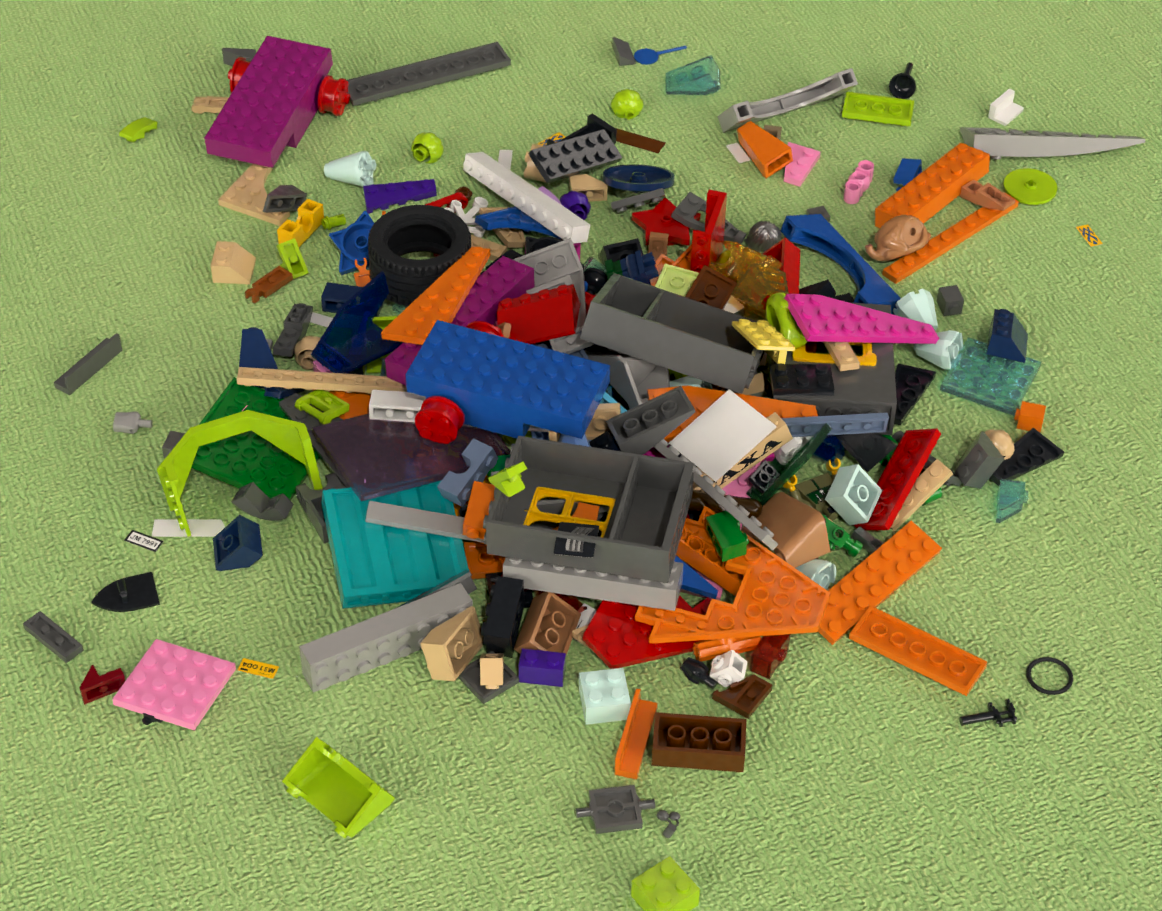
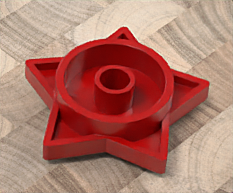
[632,198,701,246]

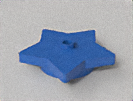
[329,211,374,275]

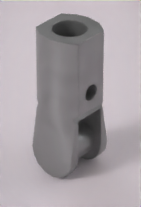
[851,527,884,554]

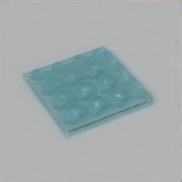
[940,337,1041,416]

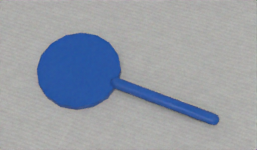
[634,46,687,65]

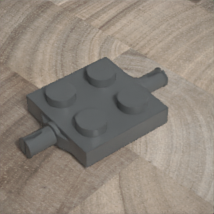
[575,785,655,834]

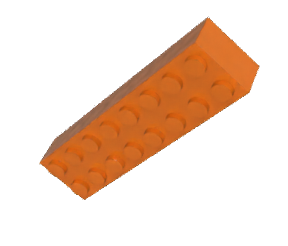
[875,143,990,228]

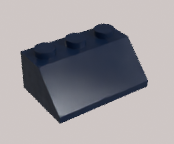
[986,309,1028,363]

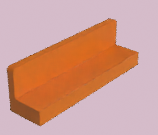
[615,688,658,779]

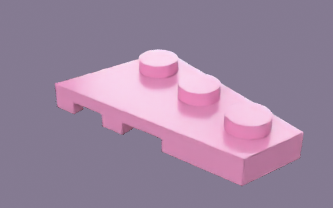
[784,142,821,187]

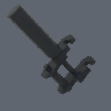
[959,699,1017,727]

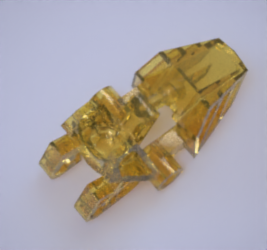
[708,240,789,318]

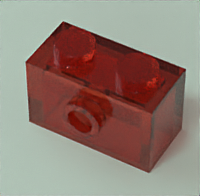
[750,634,791,680]

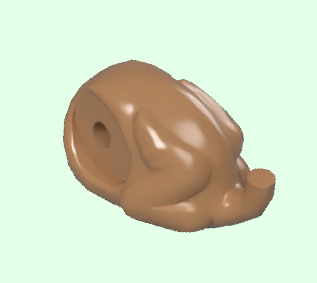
[865,214,931,261]

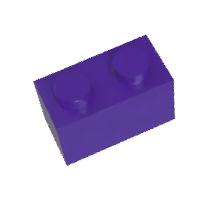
[519,648,566,687]

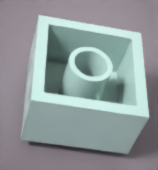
[825,464,882,526]
[579,668,631,725]

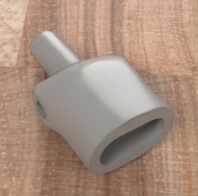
[113,412,152,434]

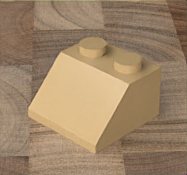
[211,241,256,284]

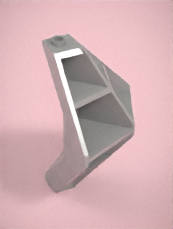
[585,350,672,409]

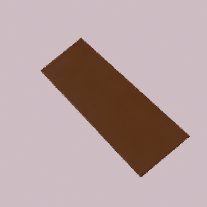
[616,128,666,154]

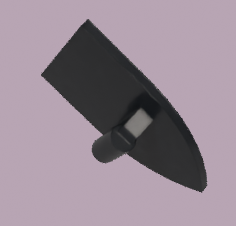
[91,572,160,612]

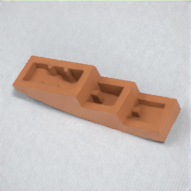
[959,180,1015,211]

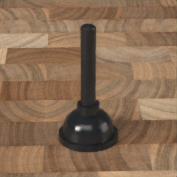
[889,62,916,99]
[584,268,608,295]

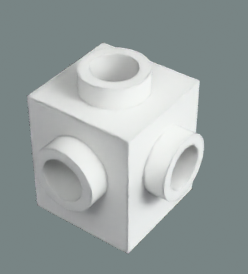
[710,650,748,687]

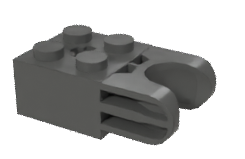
[296,472,345,543]

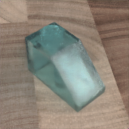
[996,479,1029,523]

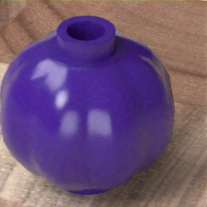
[560,191,591,220]

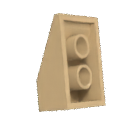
[421,606,483,681]

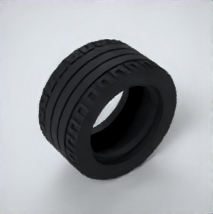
[368,205,471,306]

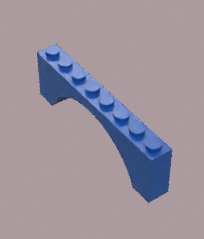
[780,214,901,315]

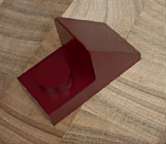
[79,665,125,705]

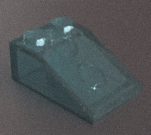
[666,55,721,95]

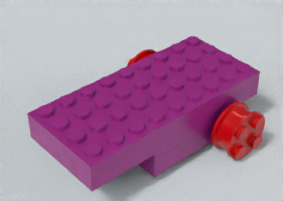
[204,36,350,168]

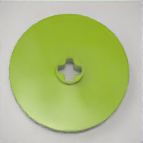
[1003,168,1057,205]

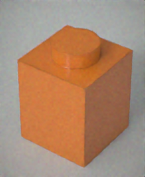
[1014,401,1046,432]

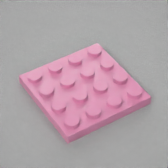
[113,639,236,731]

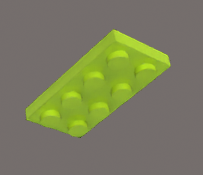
[842,92,915,126]

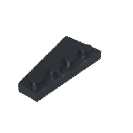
[894,363,936,426]
[989,428,1065,486]

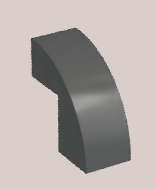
[231,482,294,521]

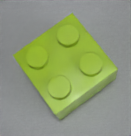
[631,856,700,911]

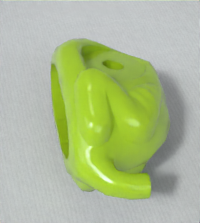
[765,292,808,349]

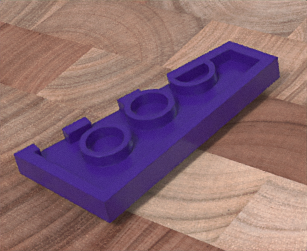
[363,179,437,214]

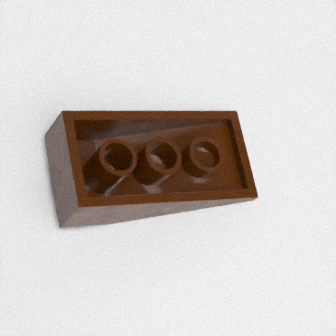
[685,265,738,310]

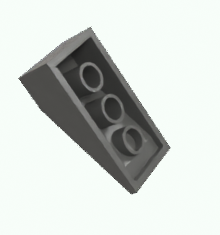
[606,386,696,455]

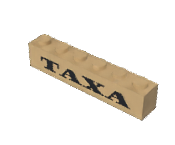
[693,412,793,492]

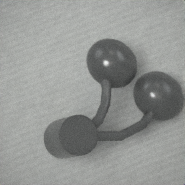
[657,810,680,838]

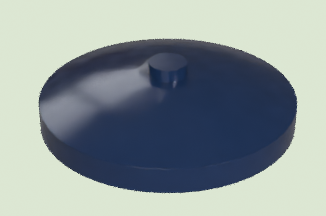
[603,164,675,193]

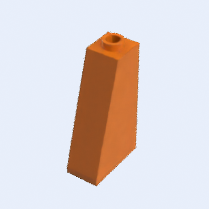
[737,121,793,178]

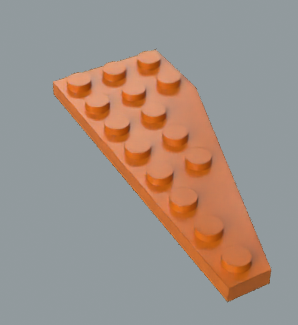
[647,385,818,442]

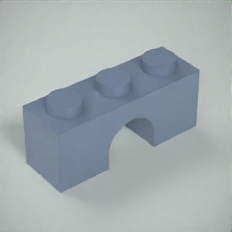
[437,438,498,507]

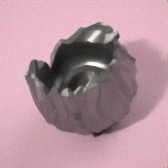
[745,221,782,253]

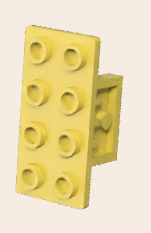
[732,319,795,364]

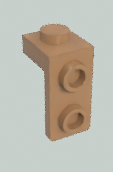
[648,232,669,261]

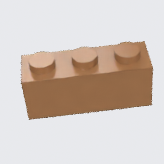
[514,592,581,655]

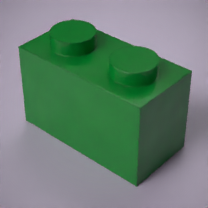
[706,511,749,562]

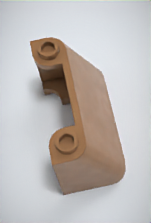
[741,492,831,568]

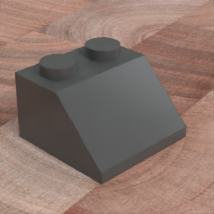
[954,431,1004,489]

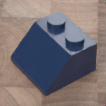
[213,515,263,571]

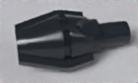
[680,657,718,689]

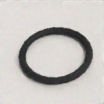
[1026,657,1073,695]

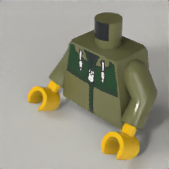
[782,458,841,520]

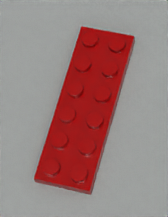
[854,428,941,530]

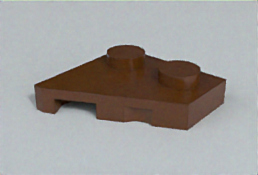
[712,674,773,719]

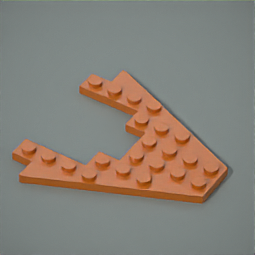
[635,506,830,643]

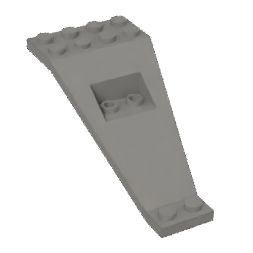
[513,238,594,354]

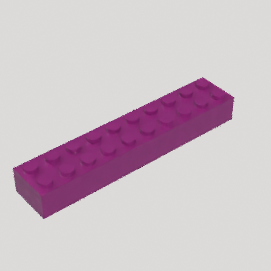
[385,256,535,386]

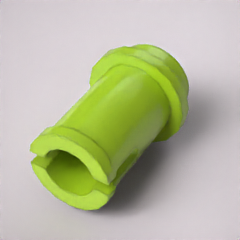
[321,213,346,230]

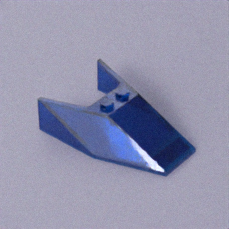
[311,272,403,374]

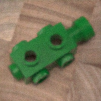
[823,515,864,558]

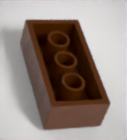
[651,712,747,772]

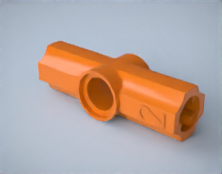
[693,636,762,662]

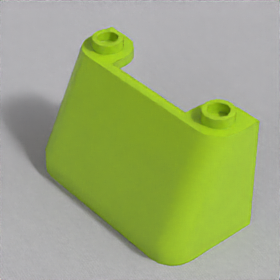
[282,737,395,839]

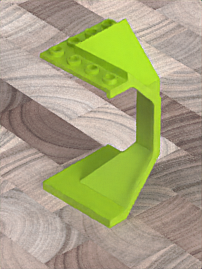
[157,410,323,537]

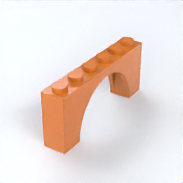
[462,481,600,539]

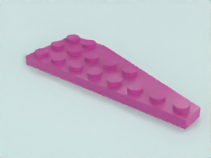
[784,294,939,344]

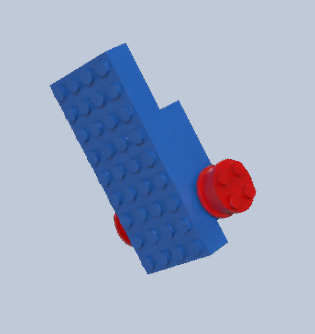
[406,320,610,444]

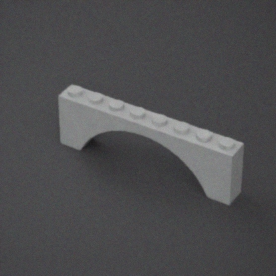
[717,68,858,133]

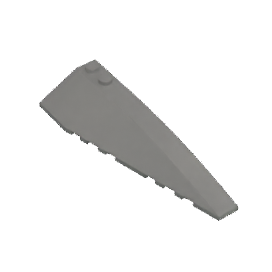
[960,127,1145,159]

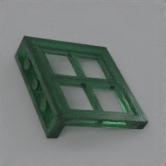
[746,423,832,507]

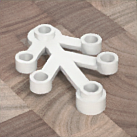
[444,197,488,238]

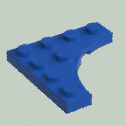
[475,207,561,239]

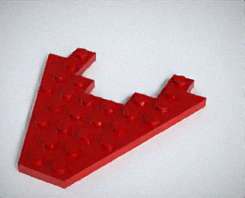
[582,595,711,669]

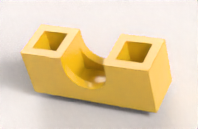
[277,198,324,247]

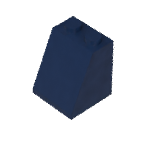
[239,327,278,389]

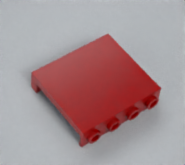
[690,189,727,273]

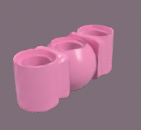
[843,160,874,204]

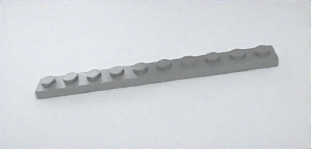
[654,439,778,551]

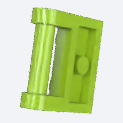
[295,390,350,426]

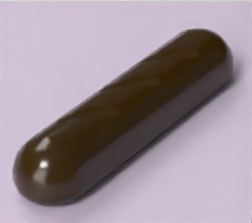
[689,490,762,518]

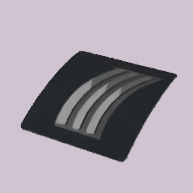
[554,522,599,558]

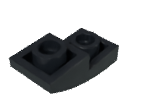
[748,460,780,494]

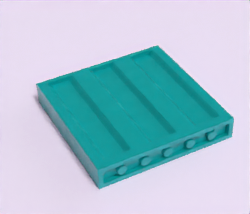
[321,478,470,609]

